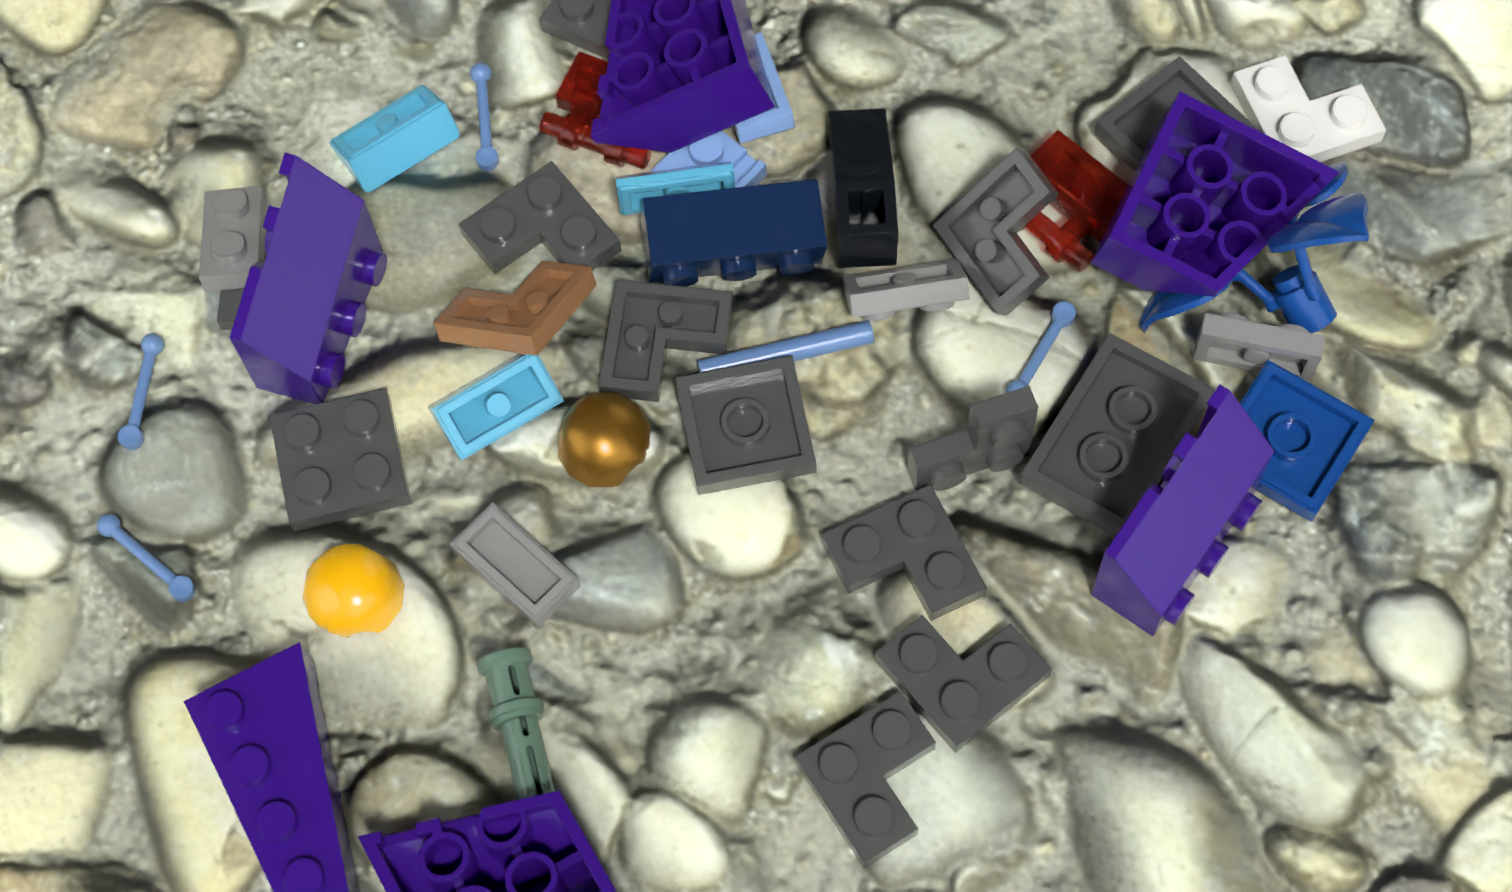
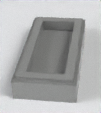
[449,502,581,629]

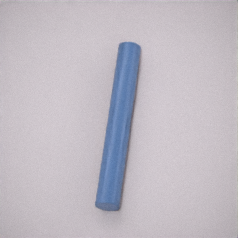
[697,320,874,373]

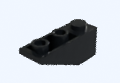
[829,108,898,268]

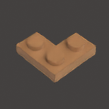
[433,260,597,356]

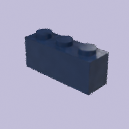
[640,179,828,287]

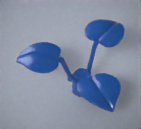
[1140,162,1369,333]

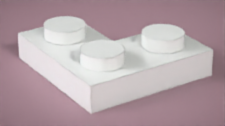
[1230,55,1386,162]

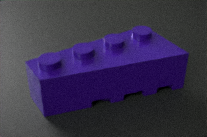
[184,642,360,892]

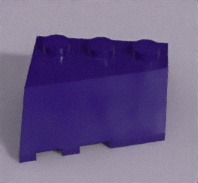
[591,0,775,153]
[1091,91,1339,297]
[230,152,387,404]
[1091,384,1274,637]
[358,790,617,892]

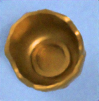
[558,391,651,487]

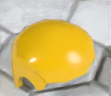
[302,544,405,638]

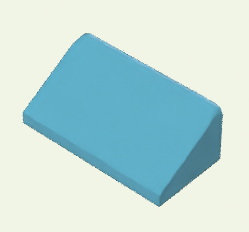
[329,85,460,193]
[615,161,735,215]
[428,354,564,461]

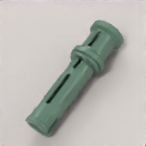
[476,647,555,800]

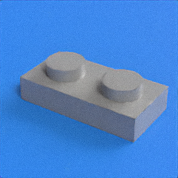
[199,186,267,292]
[842,259,970,321]
[1193,312,1325,383]

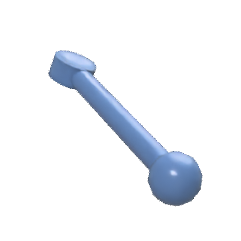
[470,62,499,171]
[1006,301,1076,393]
[118,333,164,450]
[97,514,196,602]

